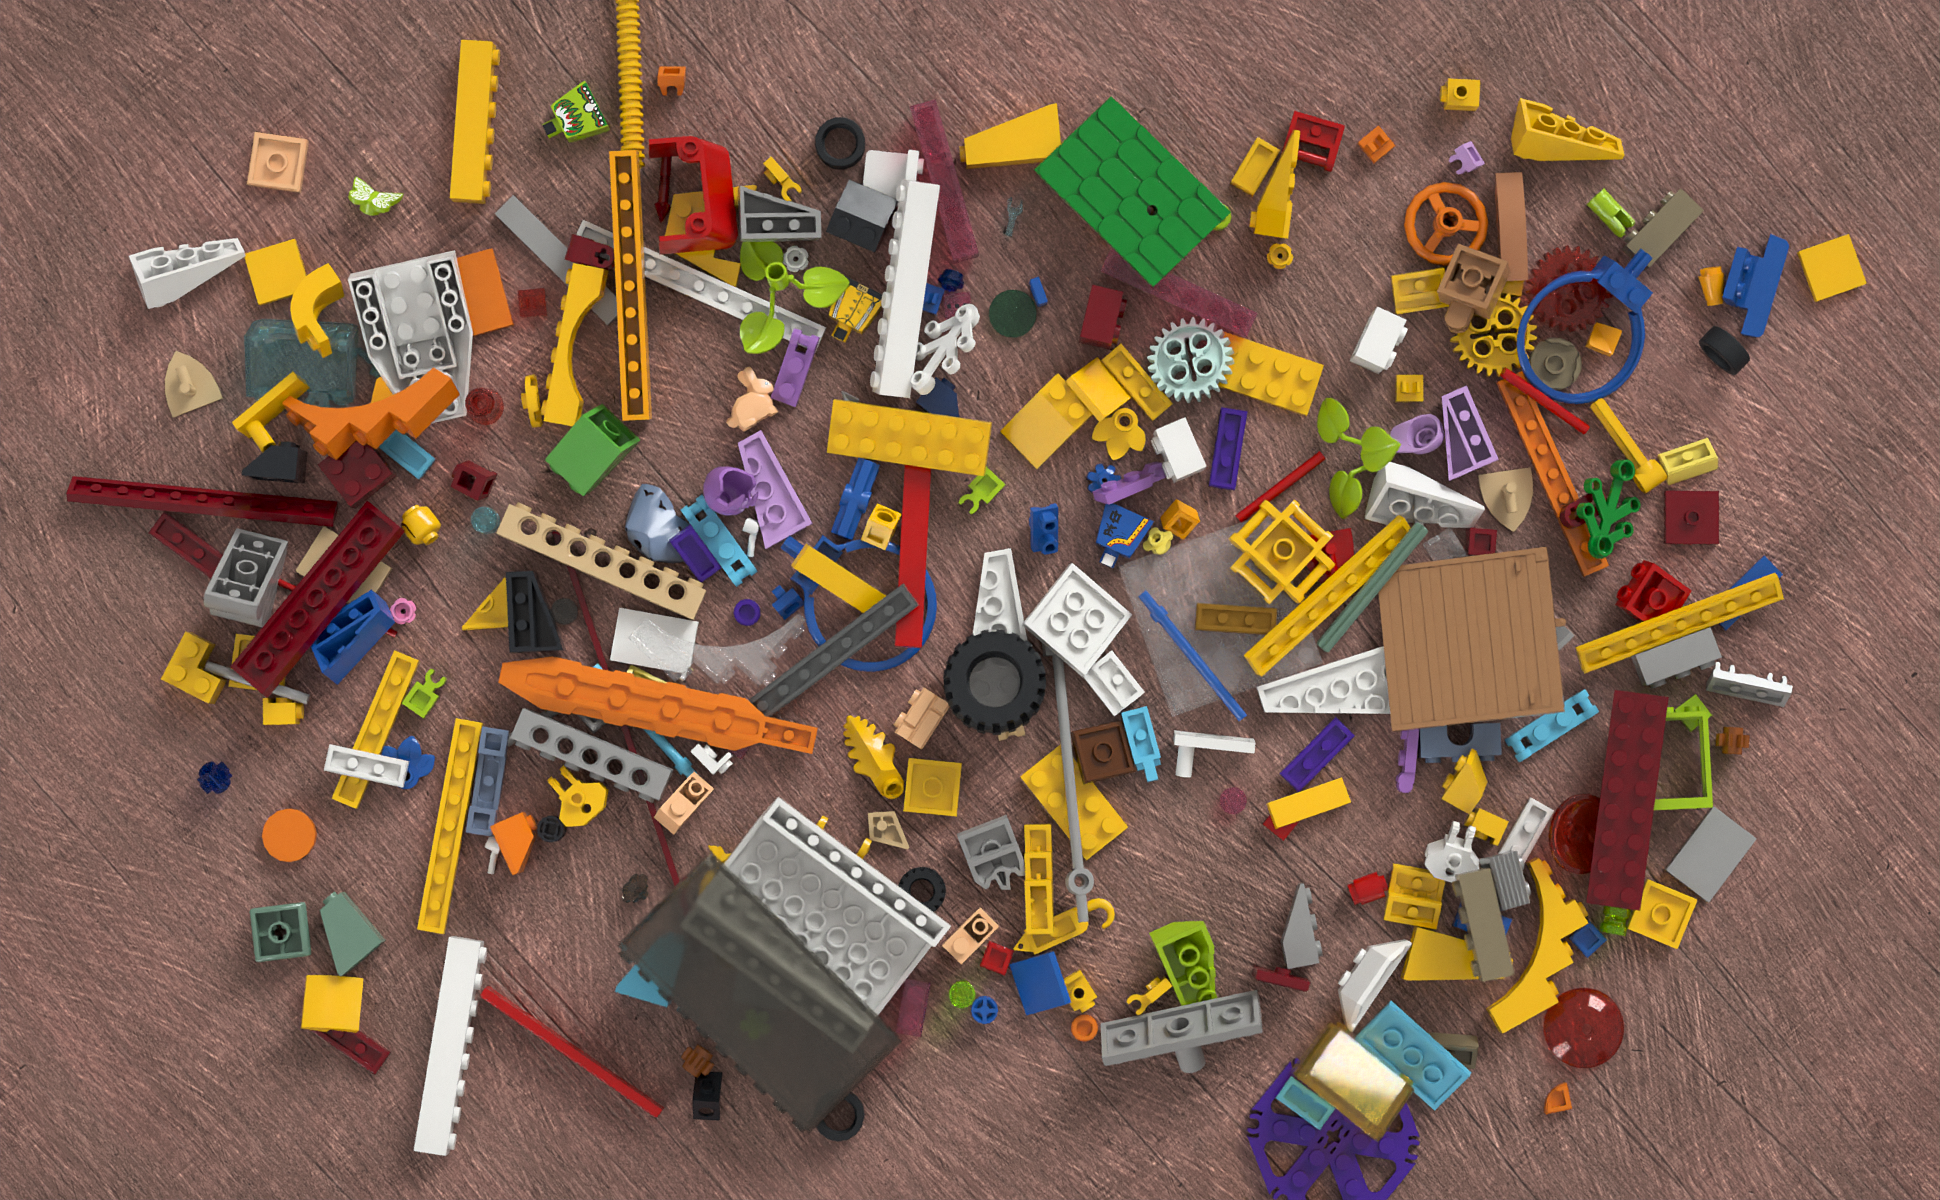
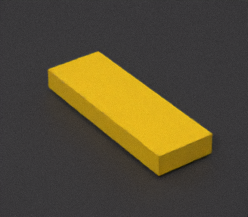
[1101,344,1173,422]
[1266,777,1351,829]

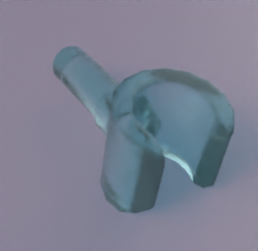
[1005,197,1023,237]
[356,347,381,378]

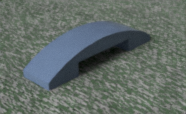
[466,726,509,837]

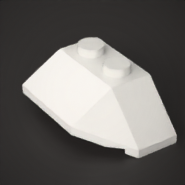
[1338,939,1413,1032]

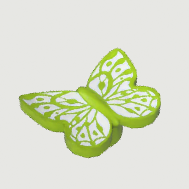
[348,177,403,216]

